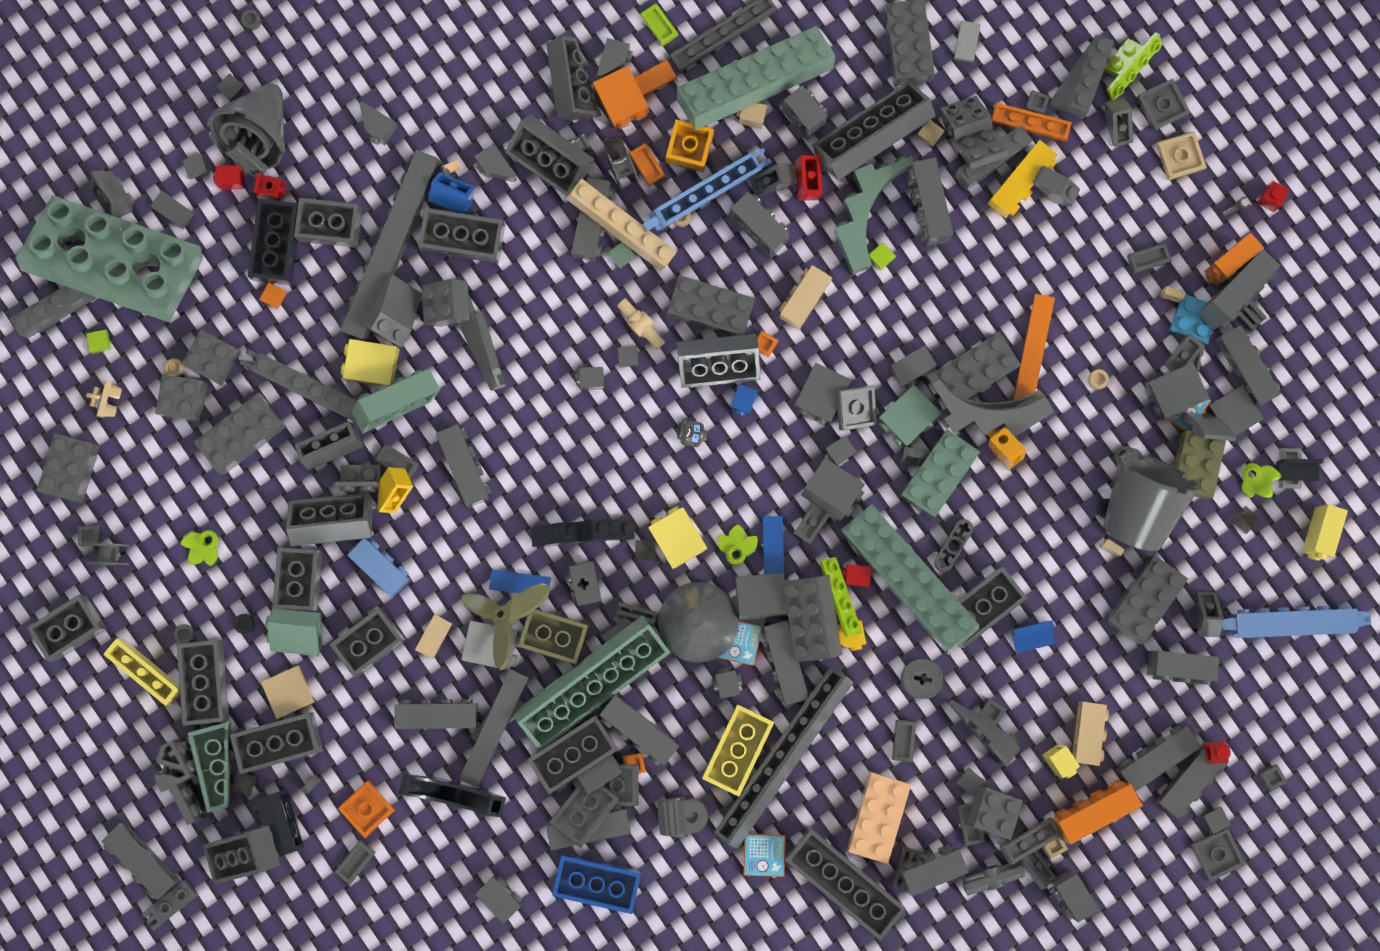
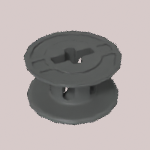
[606,145,639,189]
[87,543,130,566]
[901,659,943,699]

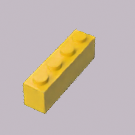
[988,140,1058,219]

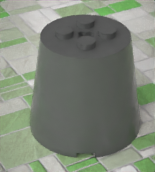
[1103,453,1199,551]

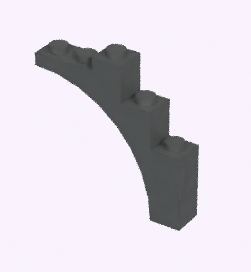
[927,372,1054,437]

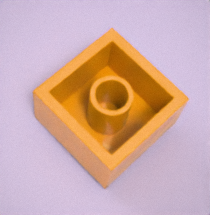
[666,120,714,173]

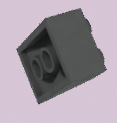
[361,273,422,348]

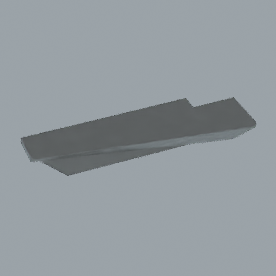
[458,295,506,391]

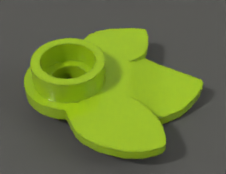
[1242,463,1281,498]
[718,525,758,565]
[181,530,219,566]

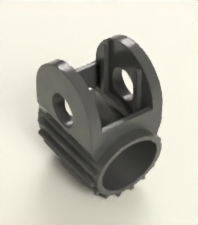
[657,795,708,837]

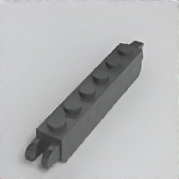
[239,349,357,423]

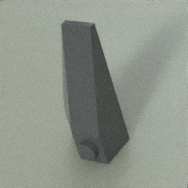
[947,699,1021,766]

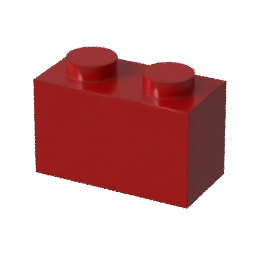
[795,155,823,201]

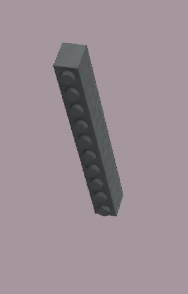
[340,150,441,342]
[714,666,854,849]

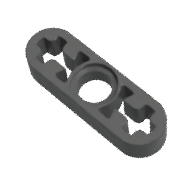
[934,519,973,572]

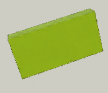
[640,3,678,47]

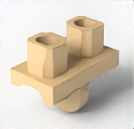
[86,381,122,418]

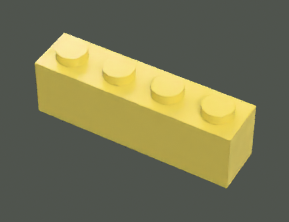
[103,639,180,706]

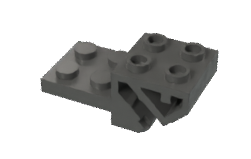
[940,96,1009,170]
[154,738,205,825]

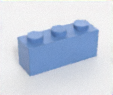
[348,538,410,597]

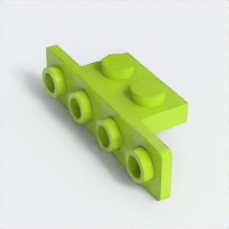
[1104,32,1162,100]
[820,557,862,638]

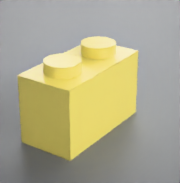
[1042,744,1080,779]

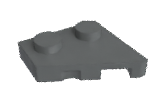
[1163,334,1205,372]

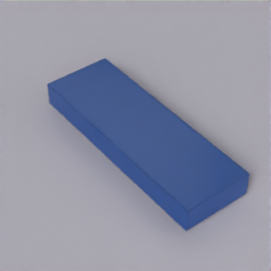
[762,516,784,575]
[489,569,551,597]

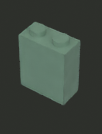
[878,385,941,448]
[265,608,323,656]

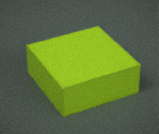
[869,242,896,270]
[86,329,112,354]

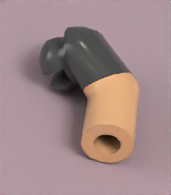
[438,160,461,176]

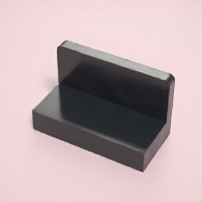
[1276,459,1324,481]

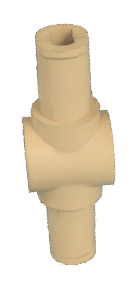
[617,298,665,350]

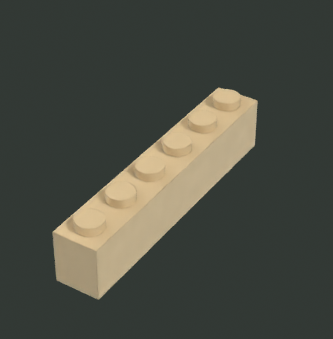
[566,179,677,271]

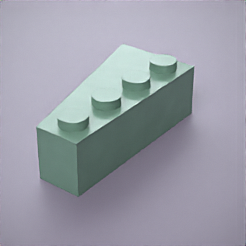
[188,722,231,813]

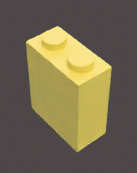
[341,339,400,387]
[1302,504,1348,561]
[648,506,707,569]

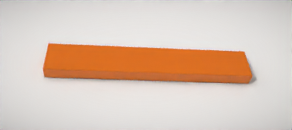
[1013,294,1055,400]

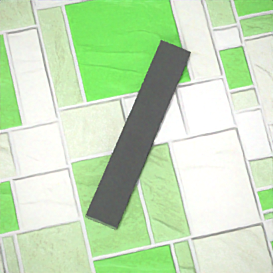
[669,0,778,73]

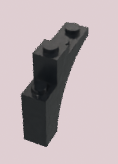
[531,519,635,547]
[398,773,506,817]

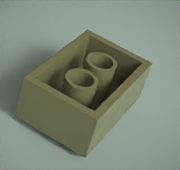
[1174,430,1226,500]
[518,609,589,664]

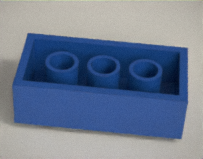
[552,853,642,914]

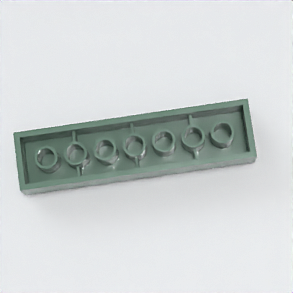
[677,26,835,130]
[841,504,979,655]
[513,615,670,751]

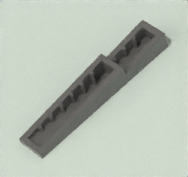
[459,669,529,788]

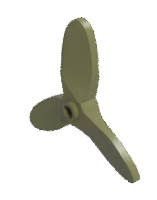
[461,583,550,670]

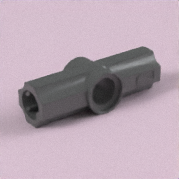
[961,861,1025,896]

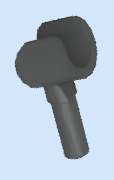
[1221,197,1250,217]

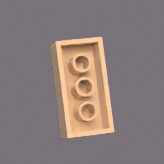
[847,771,911,864]

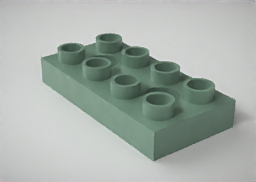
[16,195,203,323]

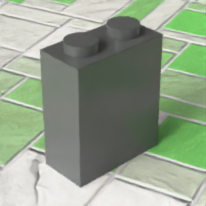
[794,363,851,425]
[1145,363,1210,420]
[801,458,865,521]
[735,573,788,620]

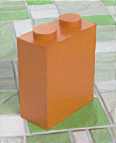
[593,66,649,129]
[1204,233,1264,286]

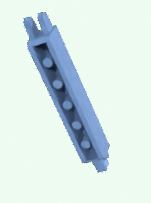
[642,148,772,232]
[1221,605,1372,638]

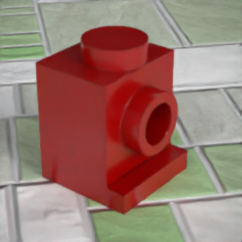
[253,173,286,201]
[1203,740,1231,764]

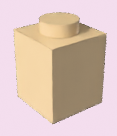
[737,103,767,129]

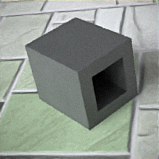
[576,367,605,390]
[824,435,857,466]

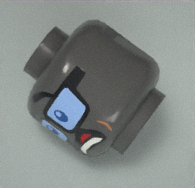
[677,420,707,448]

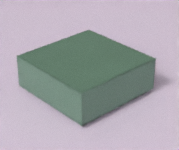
[608,242,636,269]

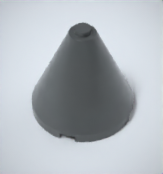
[207,83,285,169]
[658,582,739,663]

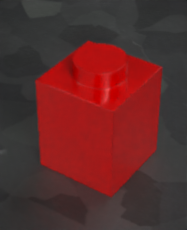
[213,165,245,190]
[1256,181,1290,212]
[841,564,871,587]

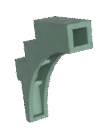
[834,156,914,275]

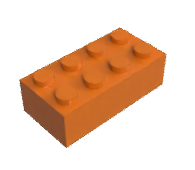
[1052,780,1143,845]

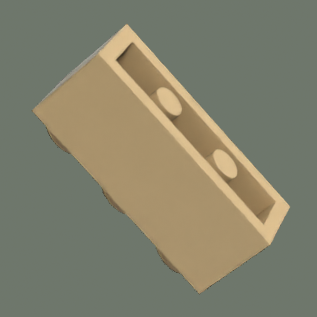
[779,265,832,330]
[1072,701,1109,766]

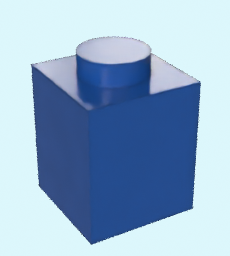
[730,384,758,417]

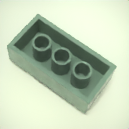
[351,369,440,434]
[899,429,980,519]

